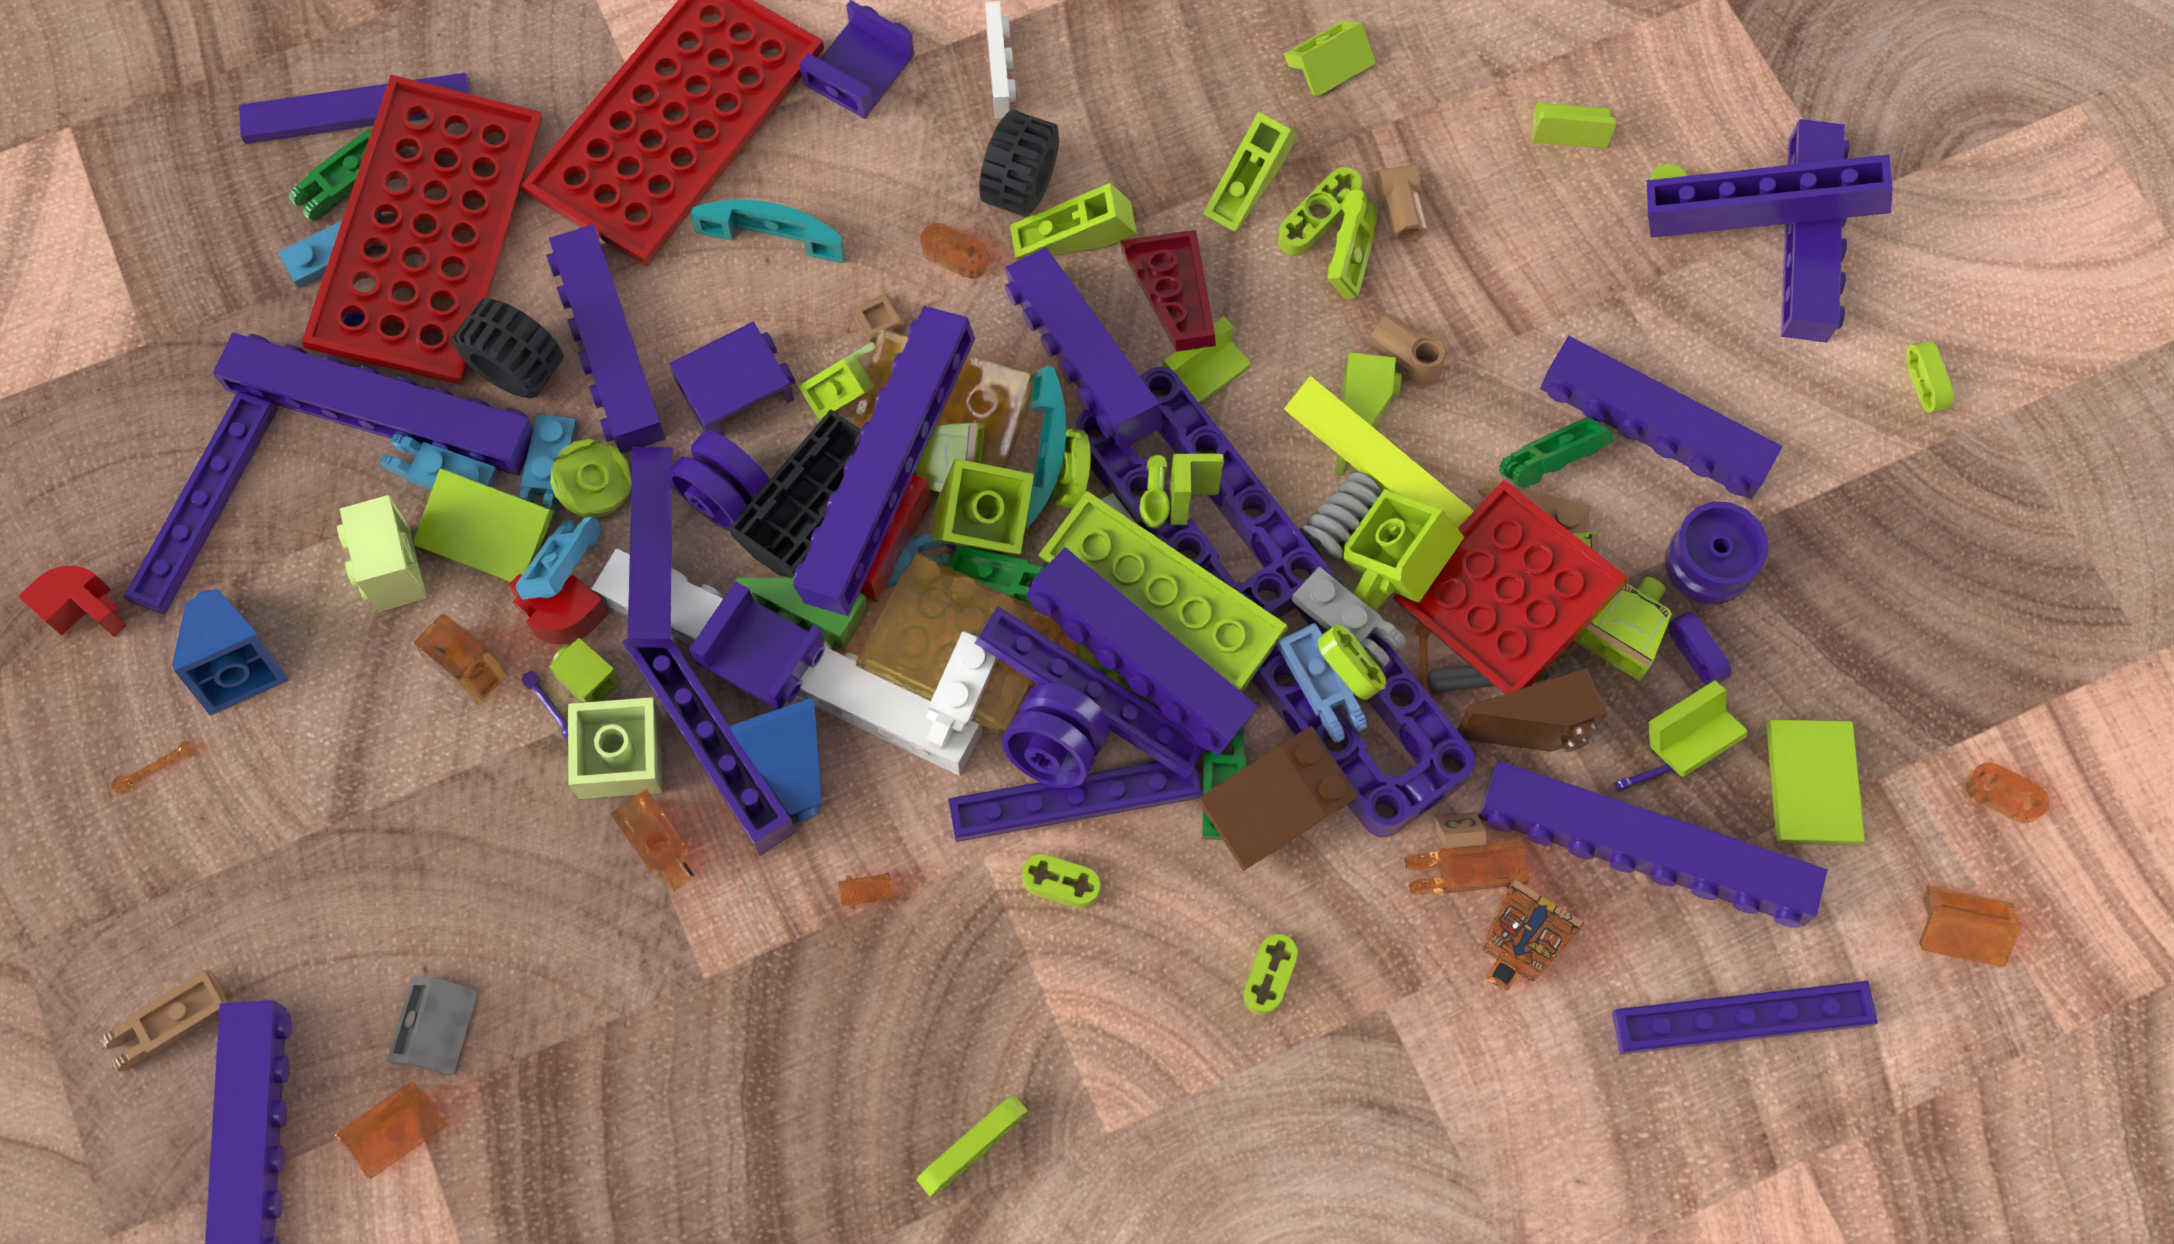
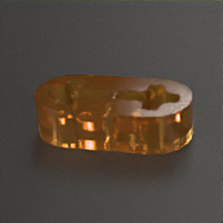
[920,223,989,279]
[1965,762,2050,823]

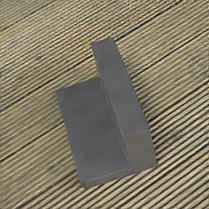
[386,976,477,1075]

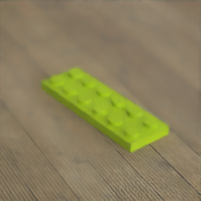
[1039,491,1288,692]

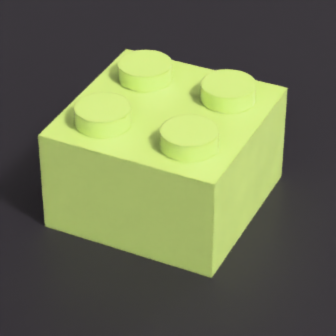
[337,495,427,612]
[568,697,663,799]

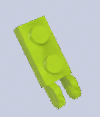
[1327,188,1378,299]

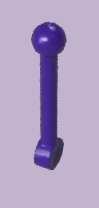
[522,671,568,739]
[1614,764,1674,792]

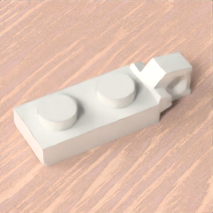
[926,631,998,750]

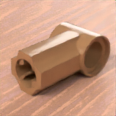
[1376,165,1427,243]
[1369,314,1445,385]

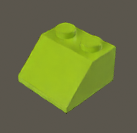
[930,459,1034,555]

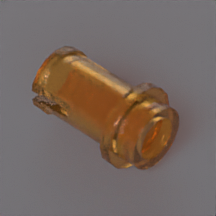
[838,872,893,909]

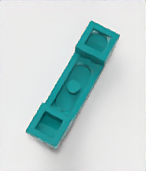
[691,200,846,264]
[1025,366,1066,527]

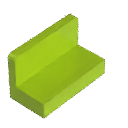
[1284,20,1375,96]
[1532,102,1616,149]
[1163,316,1250,405]
[798,341,876,420]
[1170,454,1224,525]
[1649,680,1747,777]

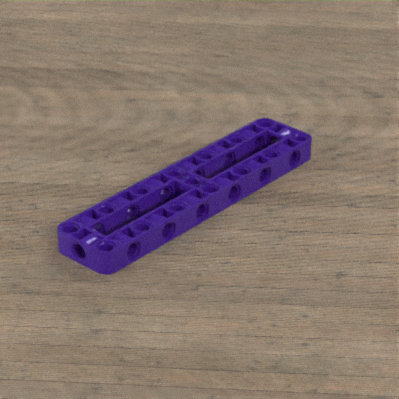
[1076,367,1475,837]

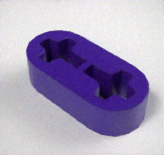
[1668,612,1732,685]

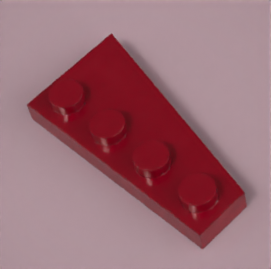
[1120,230,1216,352]

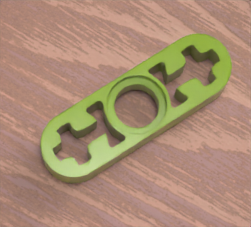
[1277,167,1362,256]
[916,1095,1029,1198]

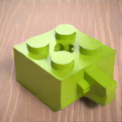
[1344,489,1464,612]

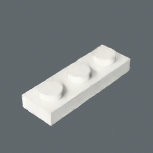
[985,1,1016,119]

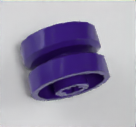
[667,430,770,531]
[1665,501,1768,605]
[1002,683,1110,788]

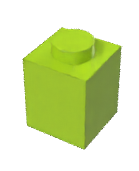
[549,638,621,703]

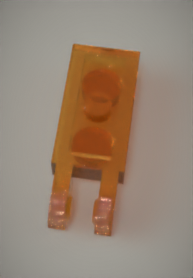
[1405,840,1530,895]

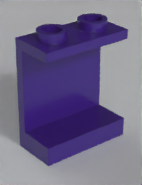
[800,0,914,119]
[669,321,796,436]
[689,581,825,710]

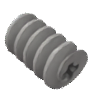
[1300,472,1381,560]

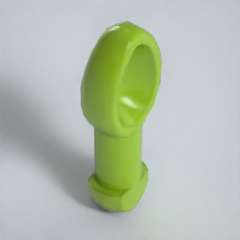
[1139,455,1170,529]

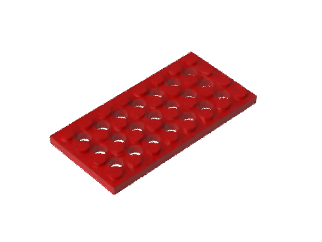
[521,0,824,267]
[302,75,542,385]

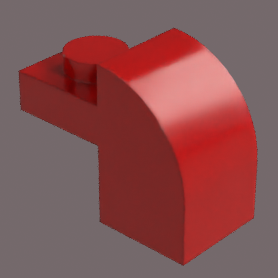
[18,565,126,637]
[508,573,609,645]

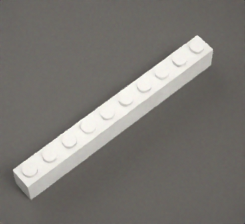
[591,548,982,776]

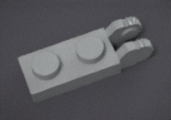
[1292,567,1406,668]

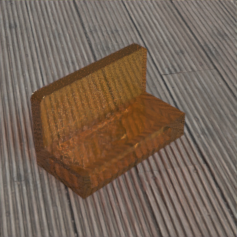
[1919,885,2022,967]
[334,1082,447,1179]

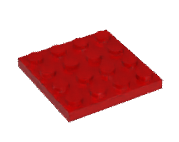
[1393,480,1629,694]

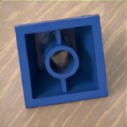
[172,589,288,715]
[730,697,822,823]

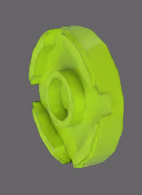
[1052,428,1091,509]
[550,439,632,518]

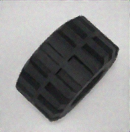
[979,110,1059,217]
[452,298,564,399]

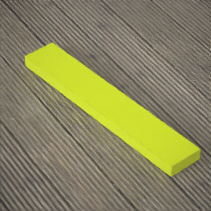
[1284,376,1474,528]

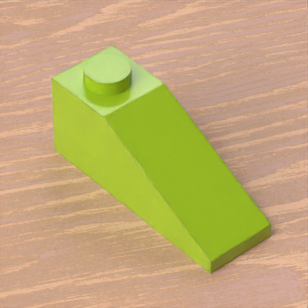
[1203,111,1298,232]
[1010,183,1137,260]
[1334,352,1402,476]

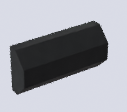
[728,409,861,578]

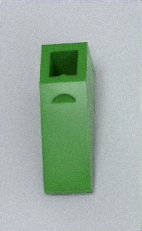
[733,578,868,650]

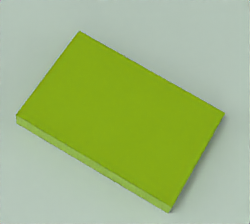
[412,468,554,582]
[1766,720,1865,845]

